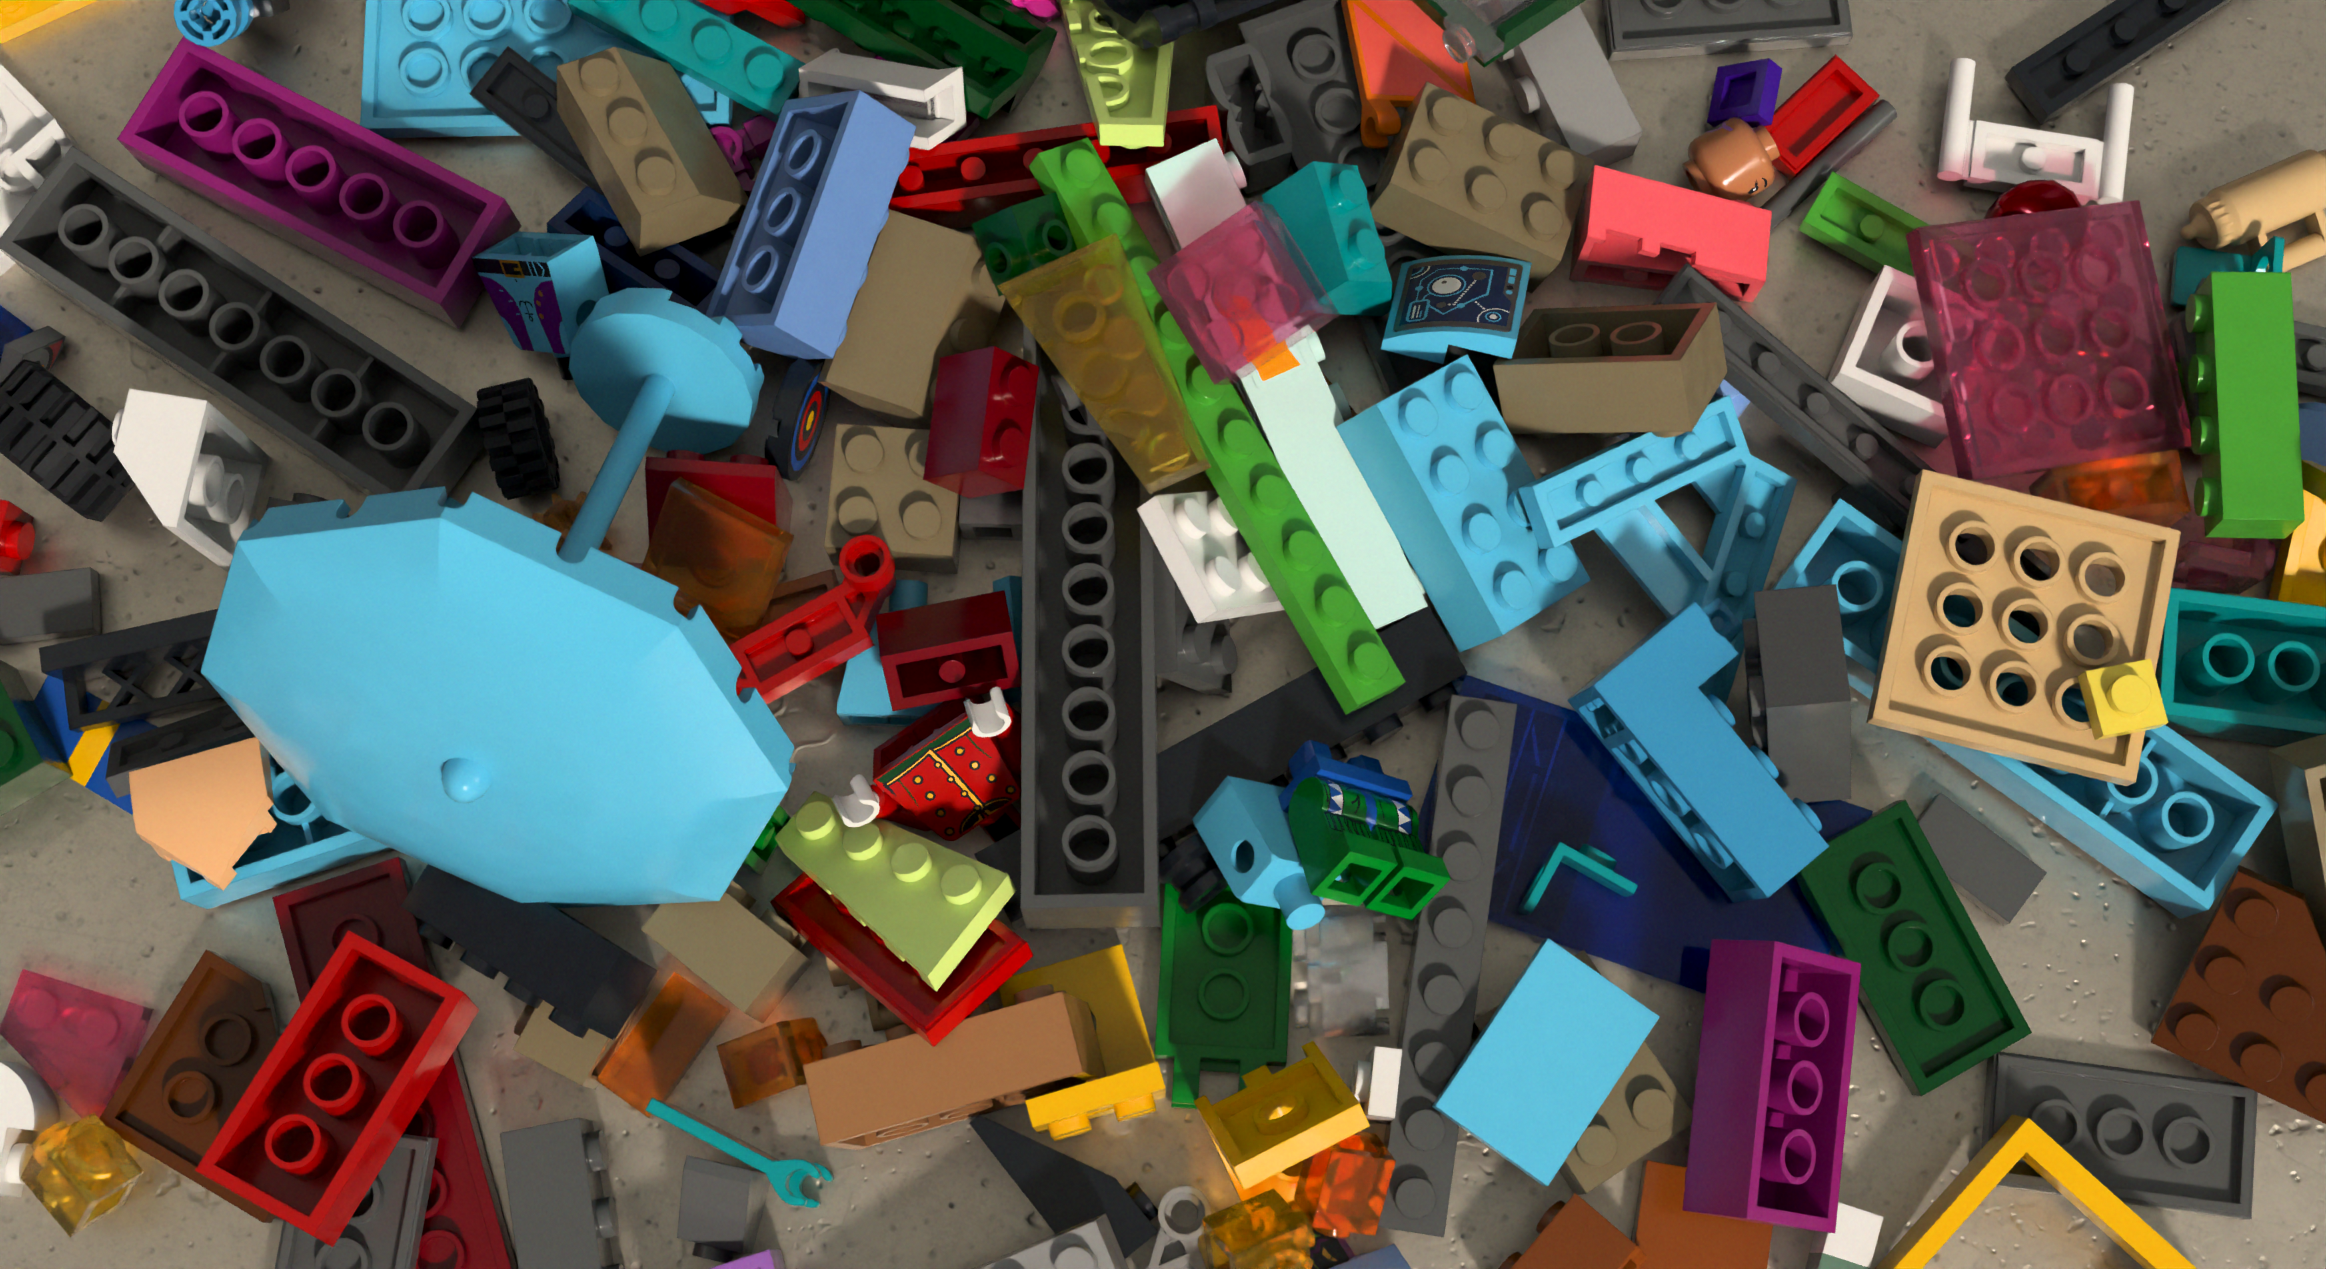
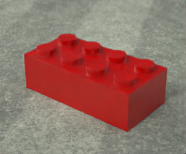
[195,930,479,1247]

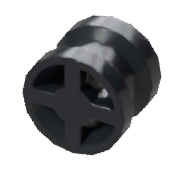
[1159,833,1228,914]

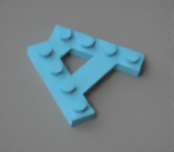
[1518,395,1798,705]

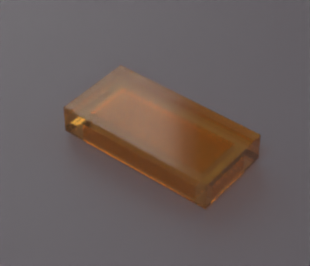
[596,972,730,1119]

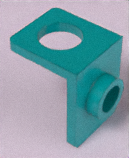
[2170,236,2285,308]
[1517,842,1638,915]

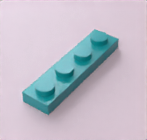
[567,0,806,123]

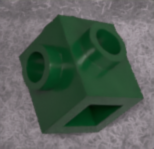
[972,192,1083,299]

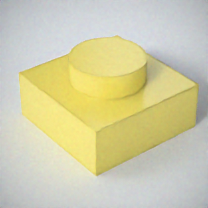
[2077,658,2168,740]

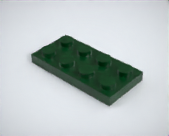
[1794,800,2032,1096]

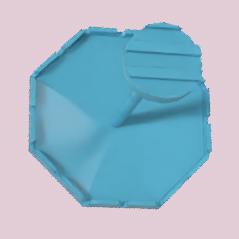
[200,288,796,909]

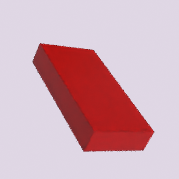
[1764,54,1880,181]

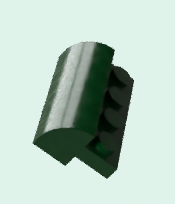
[785,0,1058,120]

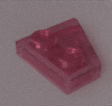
[0,969,154,1130]

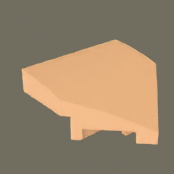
[129,737,277,891]

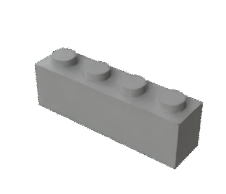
[1468,0,1643,172]

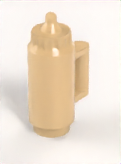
[2180,149,2326,272]

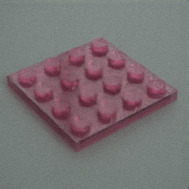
[1905,200,2191,482]

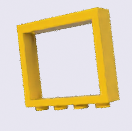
[1875,1115,2197,1269]

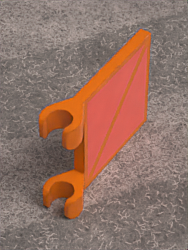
[1341,0,1477,149]

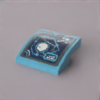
[1381,255,1532,364]

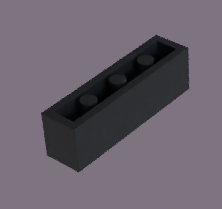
[401,864,658,1040]

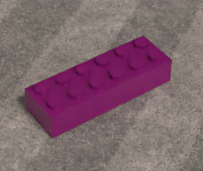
[117,36,521,329]

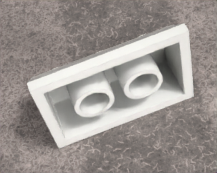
[112,388,269,572]

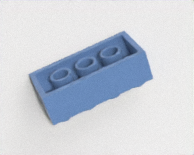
[705,90,917,360]

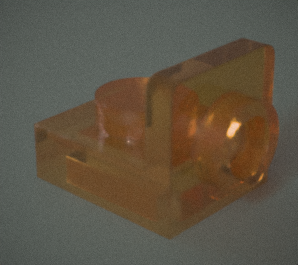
[716,1017,828,1109]

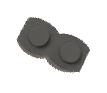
[1204,42,1293,194]

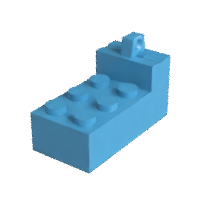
[1567,598,1829,903]

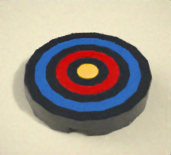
[764,358,831,481]

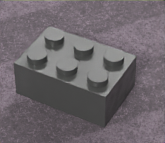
[1742,584,1851,803]

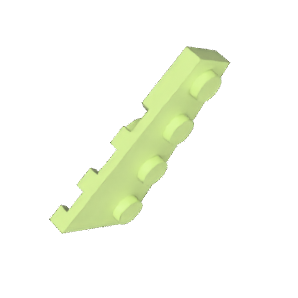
[1058,0,1174,149]
[775,791,1017,992]

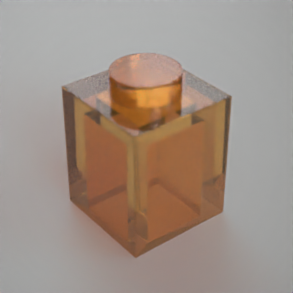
[1294,1131,1396,1238]

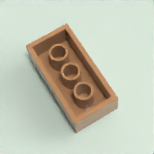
[803,984,1107,1150]

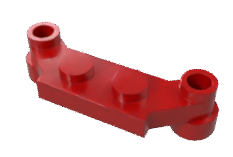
[728,535,896,704]

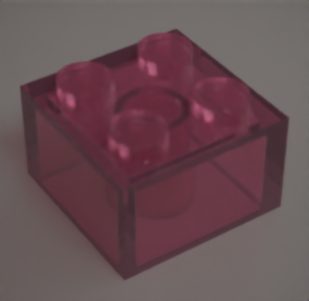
[1147,200,1340,385]

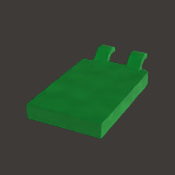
[1155,884,1293,1109]

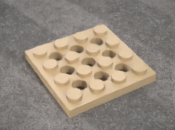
[1866,469,2181,786]

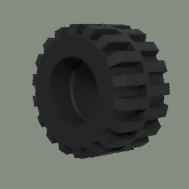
[0,359,136,522]

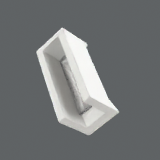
[799,48,967,150]

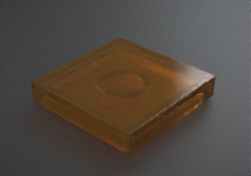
[641,477,794,642]

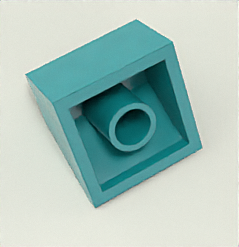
[1262,161,1392,316]

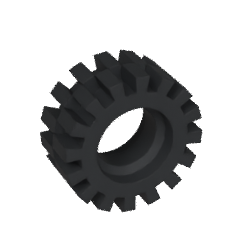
[476,377,560,500]

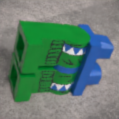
[1278,740,1451,920]

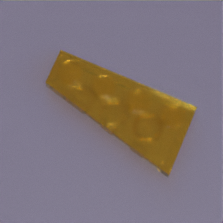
[997,233,1212,494]

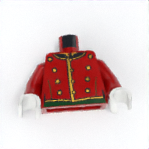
[832,686,1021,843]

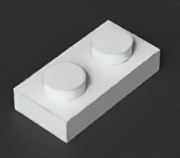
[1350,1046,1402,1124]

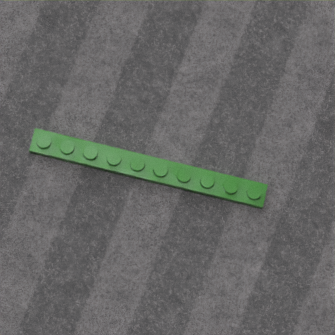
[1029,137,1406,715]

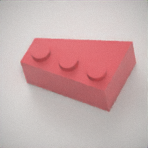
[1569,165,1772,302]

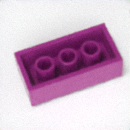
[1682,939,1861,1233]

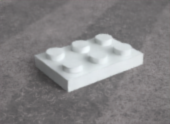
[1137,491,1285,624]

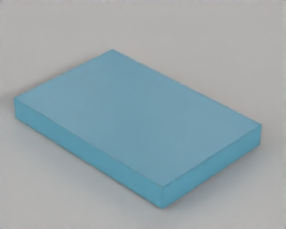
[1432,938,1659,1186]

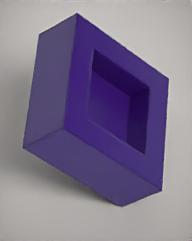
[1707,58,1782,128]

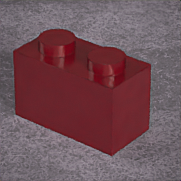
[923,346,1039,498]
[875,590,1022,711]

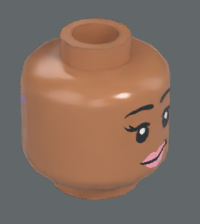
[1682,117,1780,201]

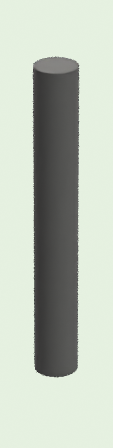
[1760,99,1897,231]

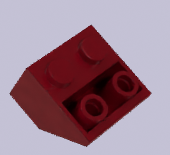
[645,450,793,572]

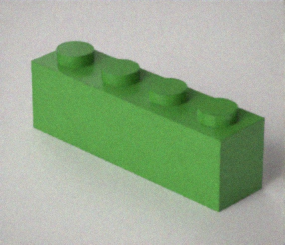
[2185,272,2305,539]

